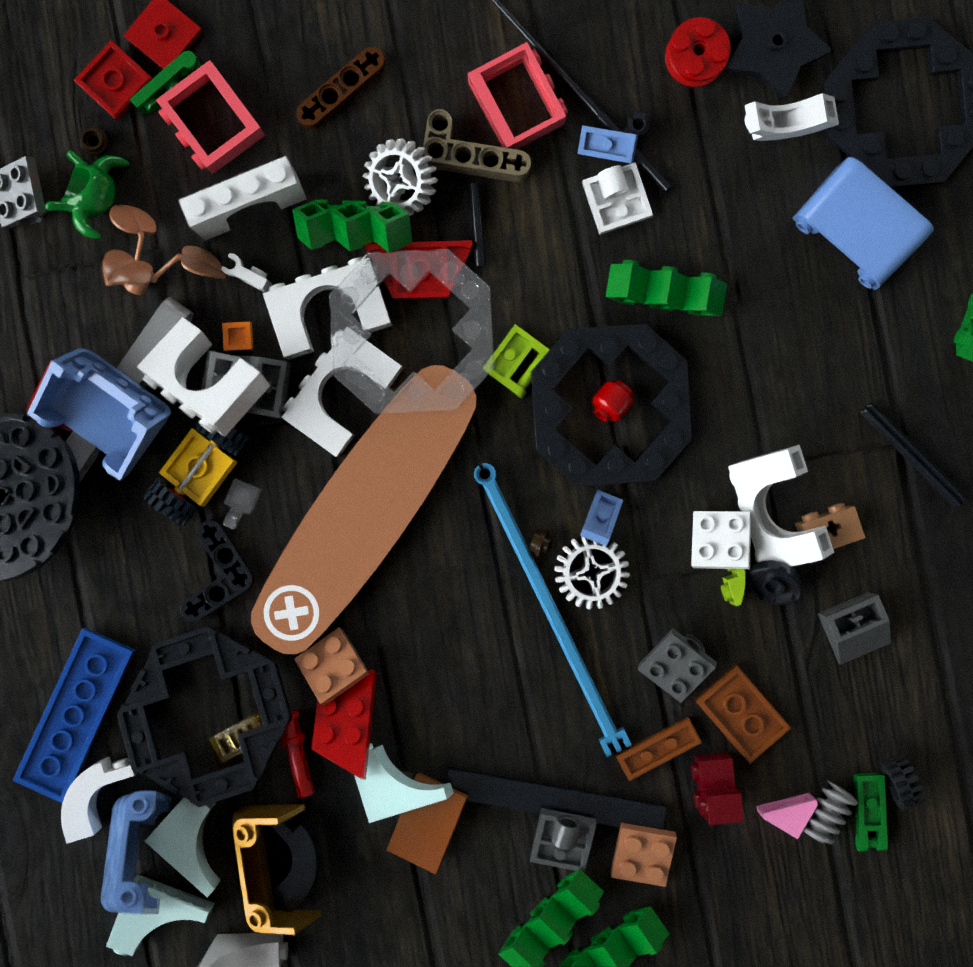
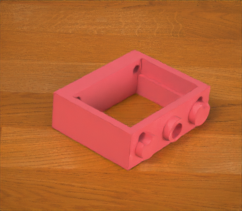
[468,42,568,150]
[156,60,265,175]

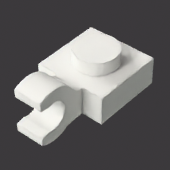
[221,253,272,292]

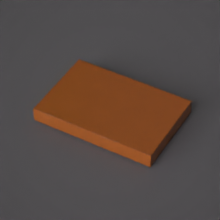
[695,664,791,764]
[387,772,468,874]

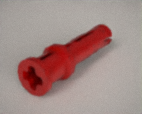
[280,711,315,798]

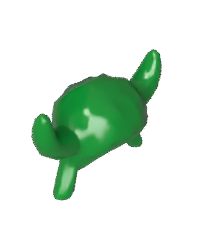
[45,150,129,239]

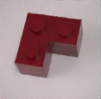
[691,752,744,825]

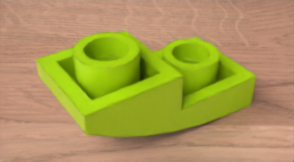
[721,569,746,606]

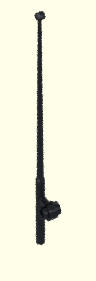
[491,0,672,193]

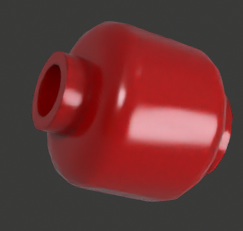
[592,380,634,422]

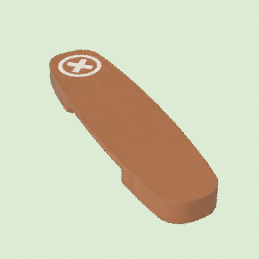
[251,365,476,654]

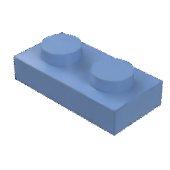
[577,125,638,163]
[580,490,623,546]

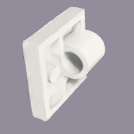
[582,163,653,235]
[691,511,751,569]

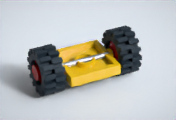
[143,419,250,526]

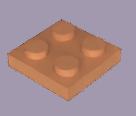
[294,627,370,706]
[610,823,677,887]

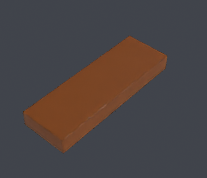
[615,717,702,781]

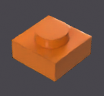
[222,322,254,352]

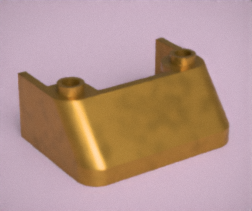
[232,804,321,934]

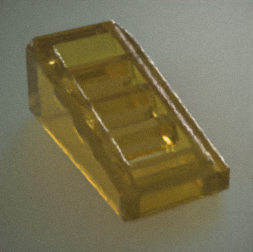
[209,711,263,763]

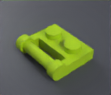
[482,324,549,399]

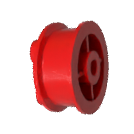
[665,17,731,87]

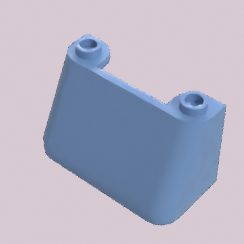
[792,157,934,290]
[27,348,171,480]
[101,791,172,914]

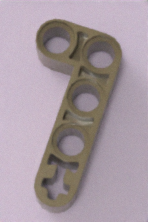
[423,109,531,182]

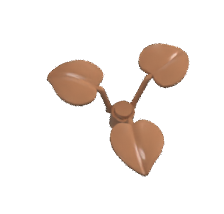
[103,205,226,295]

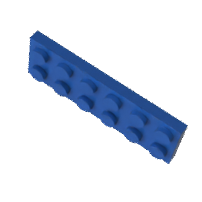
[12,627,136,803]

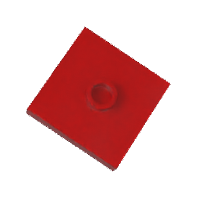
[123,0,203,69]
[74,40,153,121]

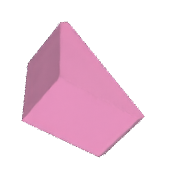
[756,793,818,839]

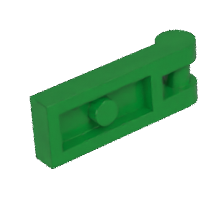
[130,51,202,116]
[854,772,888,852]

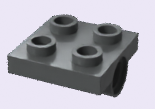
[0,156,46,228]
[637,628,717,703]
[530,808,596,872]

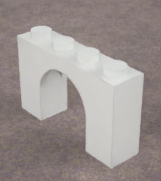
[179,156,307,241]
[263,257,392,360]
[137,317,270,437]
[281,327,403,457]
[728,445,834,566]

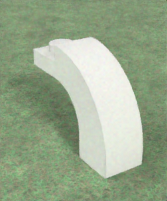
[745,93,839,141]
[61,757,137,843]

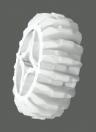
[362,139,438,216]
[554,536,630,609]

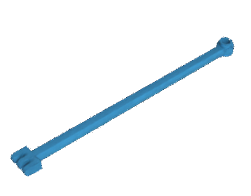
[474,463,632,757]

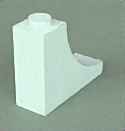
[354,743,454,823]
[145,797,220,897]
[106,874,215,956]

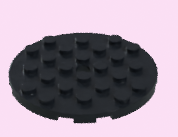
[0,413,81,582]

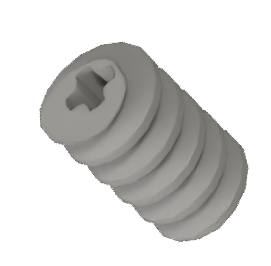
[803,780,858,844]

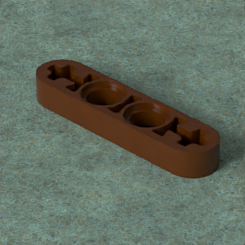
[296,47,385,130]

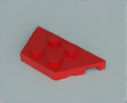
[365,240,473,300]
[312,670,377,780]

